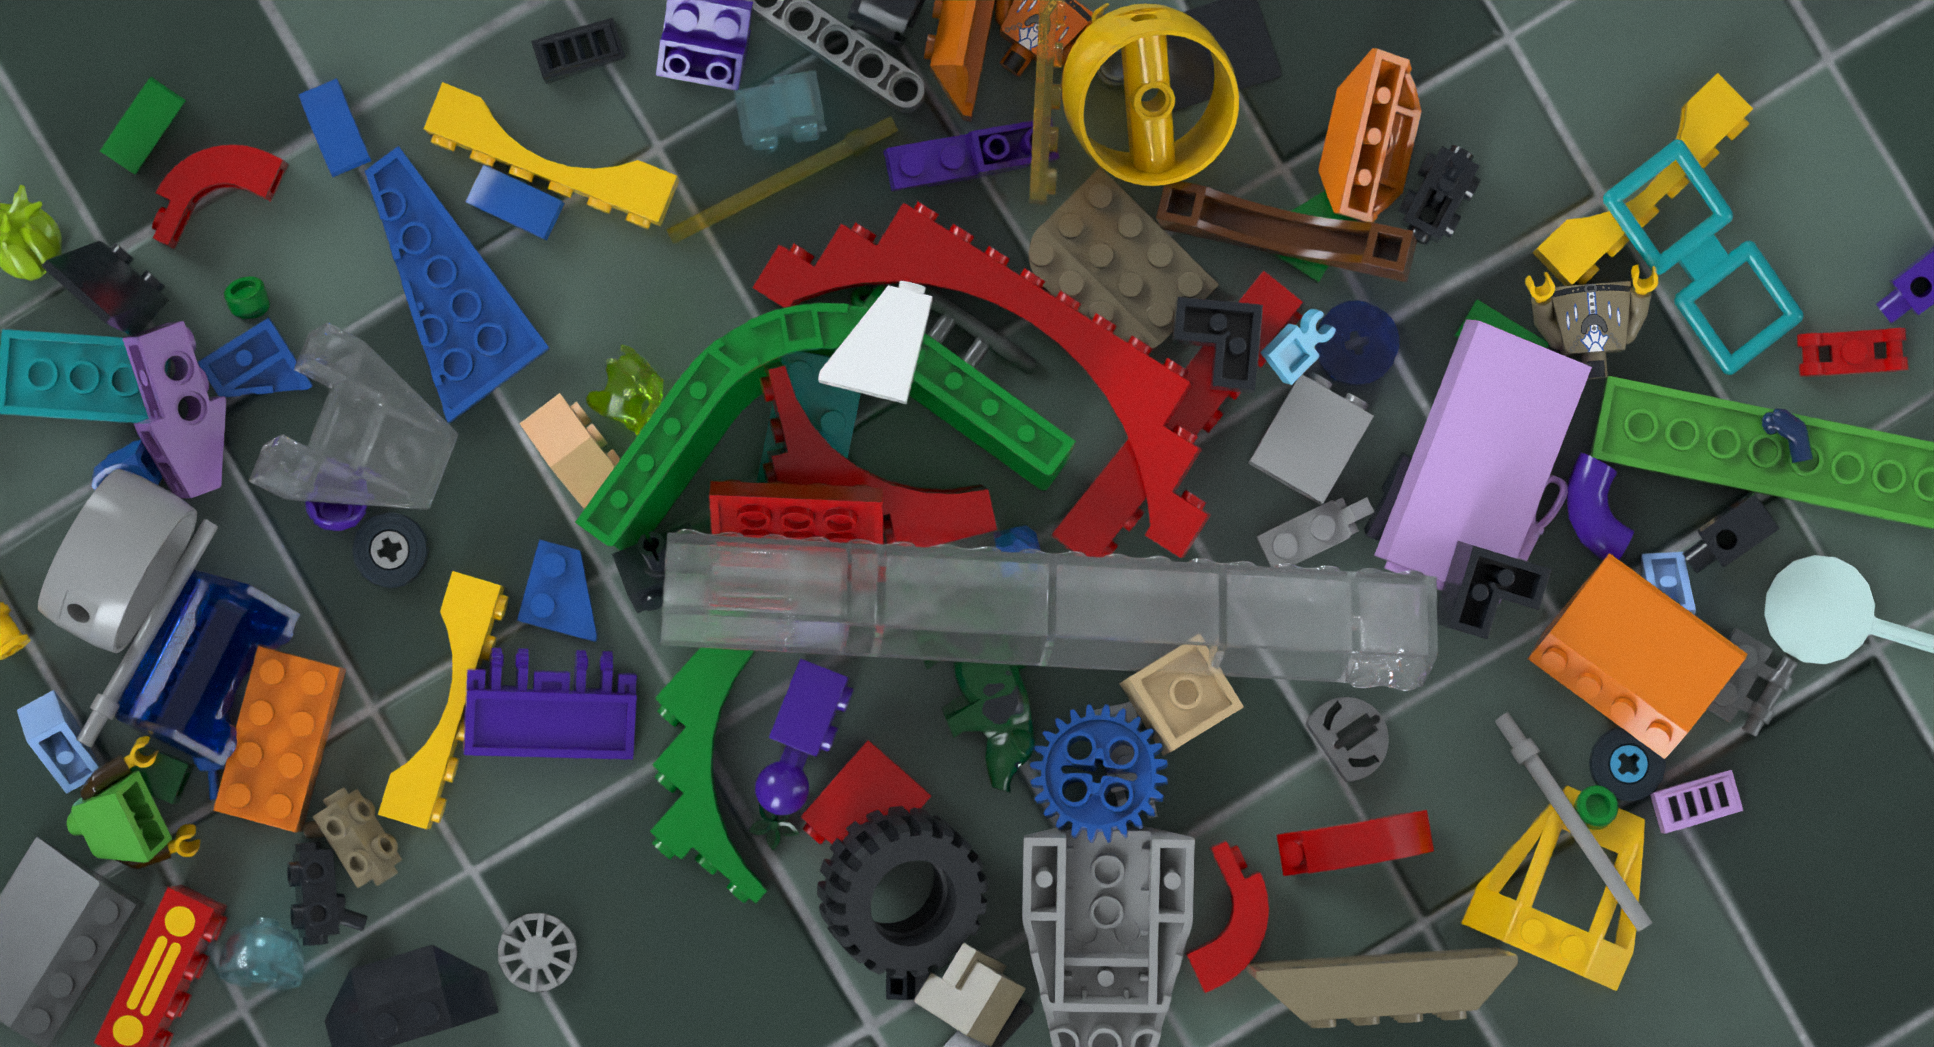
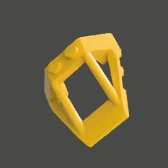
[1461,785,1645,991]

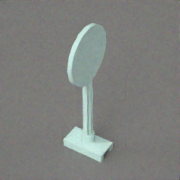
[1764,555,1934,664]

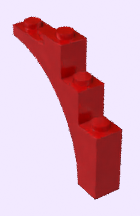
[760,362,997,555]

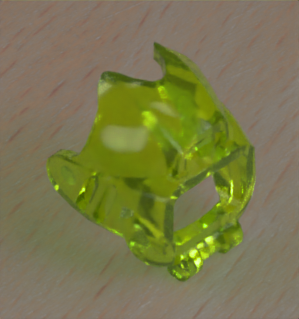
[586,344,663,436]

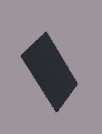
[1166,0,1281,111]

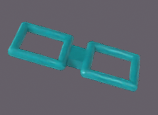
[1603,139,1804,375]

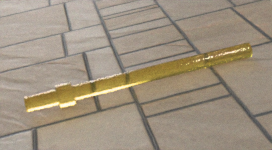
[666,116,898,244]

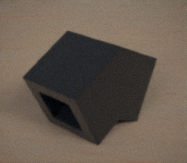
[886,972,929,1000]

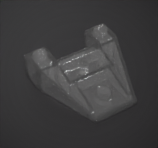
[249,322,459,510]

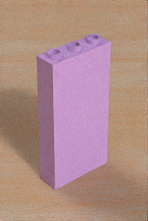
[1374,319,1592,604]

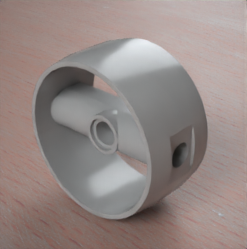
[38,469,197,653]

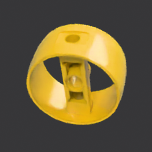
[1061,3,1239,186]

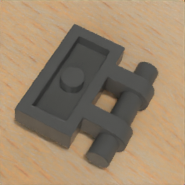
[1706,628,1798,737]

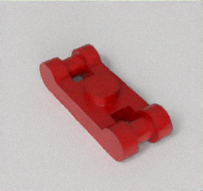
[1797,328,1909,377]

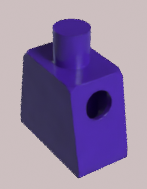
[1876,246,1934,324]

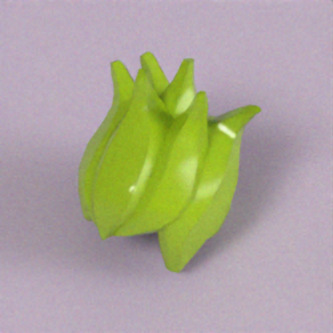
[0,185,62,281]

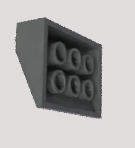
[0,836,145,1047]

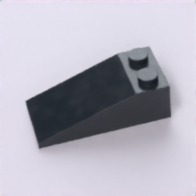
[42,241,169,335]

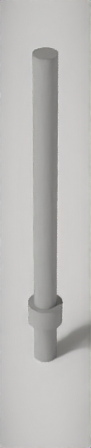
[76,519,218,748]
[1495,712,1652,932]

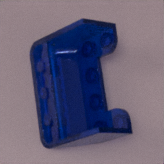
[115,569,300,767]

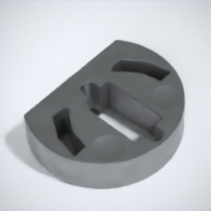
[1305,697,1389,782]

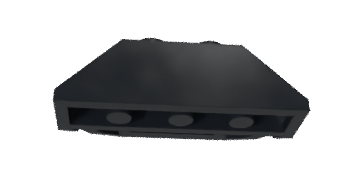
[324,944,499,1047]

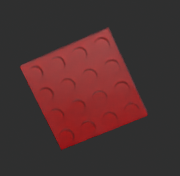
[709,479,884,595]

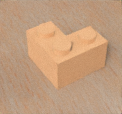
[519,393,621,509]

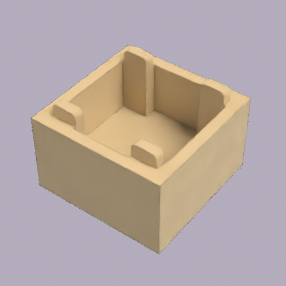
[1119,634,1244,756]

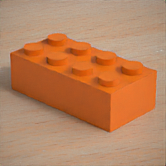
[213,646,346,832]

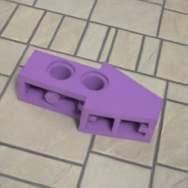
[123,321,226,498]

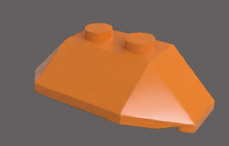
[924,0,996,122]
[1318,48,1422,222]

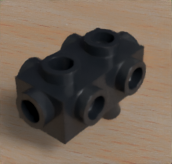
[1398,145,1481,246]
[287,842,368,946]

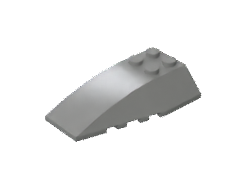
[1022,826,1195,1047]

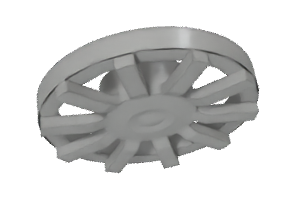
[498,912,578,992]

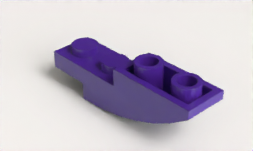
[883,117,1060,192]

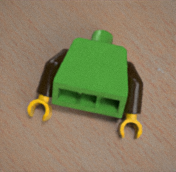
[67,736,200,869]

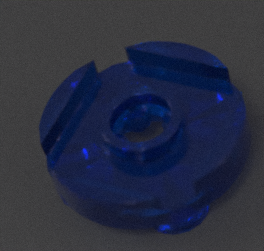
[1314,300,1399,386]

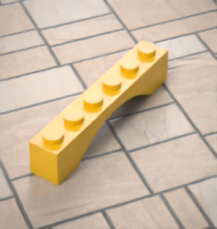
[1532,73,1753,286]
[423,82,680,229]
[378,571,509,829]

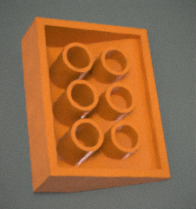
[1528,553,1748,759]

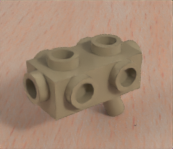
[303,787,402,888]

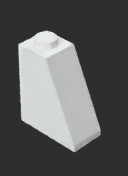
[818,281,933,404]

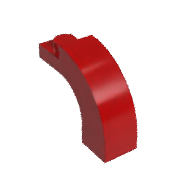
[152,145,289,250]
[1276,810,1434,876]
[1185,840,1269,993]

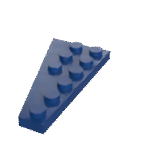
[365,146,550,424]

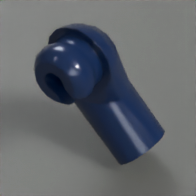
[1762,408,1813,463]

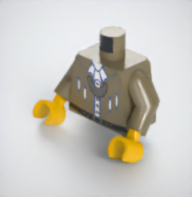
[1525,265,1658,379]

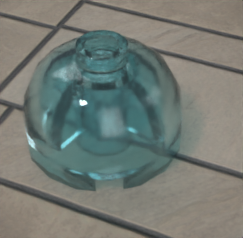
[219,918,305,990]

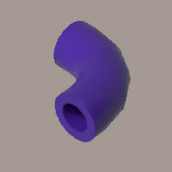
[1566,453,1634,561]

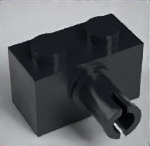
[612,522,715,614]

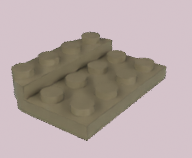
[1029,167,1219,352]

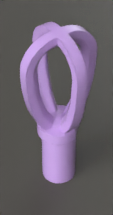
[1518,475,1568,561]

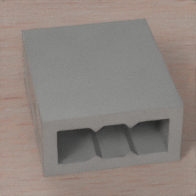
[1248,372,1374,505]

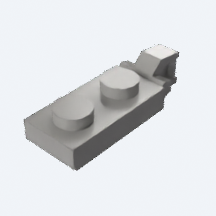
[1256,497,1374,575]

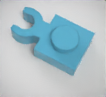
[1260,309,1336,385]

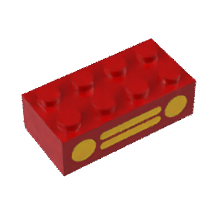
[94,884,228,1047]

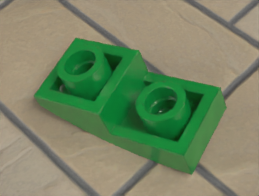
[100,77,186,175]

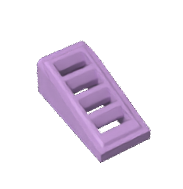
[1650,770,1743,834]

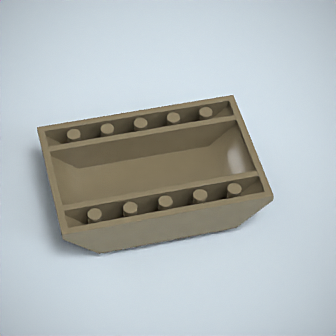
[1246,947,1518,1028]

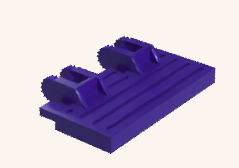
[463,648,637,760]

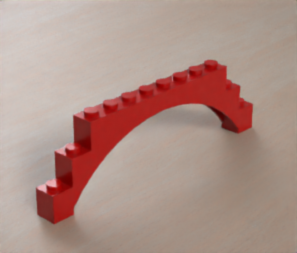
[752,201,1211,558]

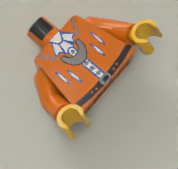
[995,0,1110,77]

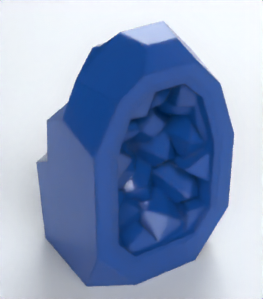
[91,440,162,490]
[993,525,1042,574]

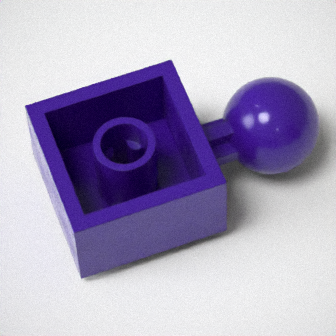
[755,658,854,816]

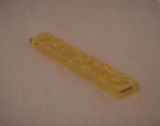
[1029,0,1065,205]

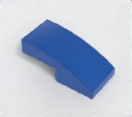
[298,78,371,177]
[466,164,565,241]

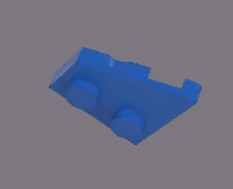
[197,317,313,398]
[517,539,598,642]

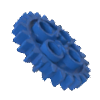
[1030,704,1168,843]

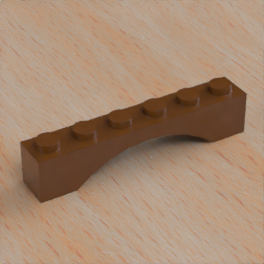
[1156,181,1417,282]

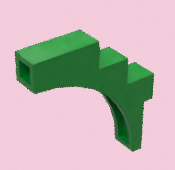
[650,623,769,904]

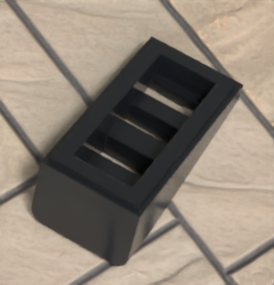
[531,18,626,84]

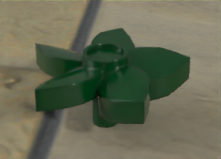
[748,803,799,851]

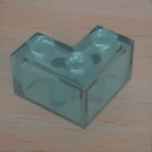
[734,70,827,150]

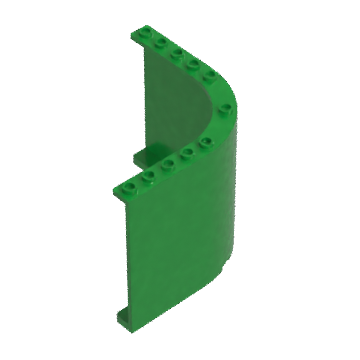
[575,303,1076,550]

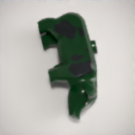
[912,594,1035,793]

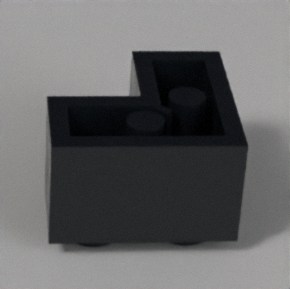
[1172,297,1263,393]
[1433,541,1552,639]

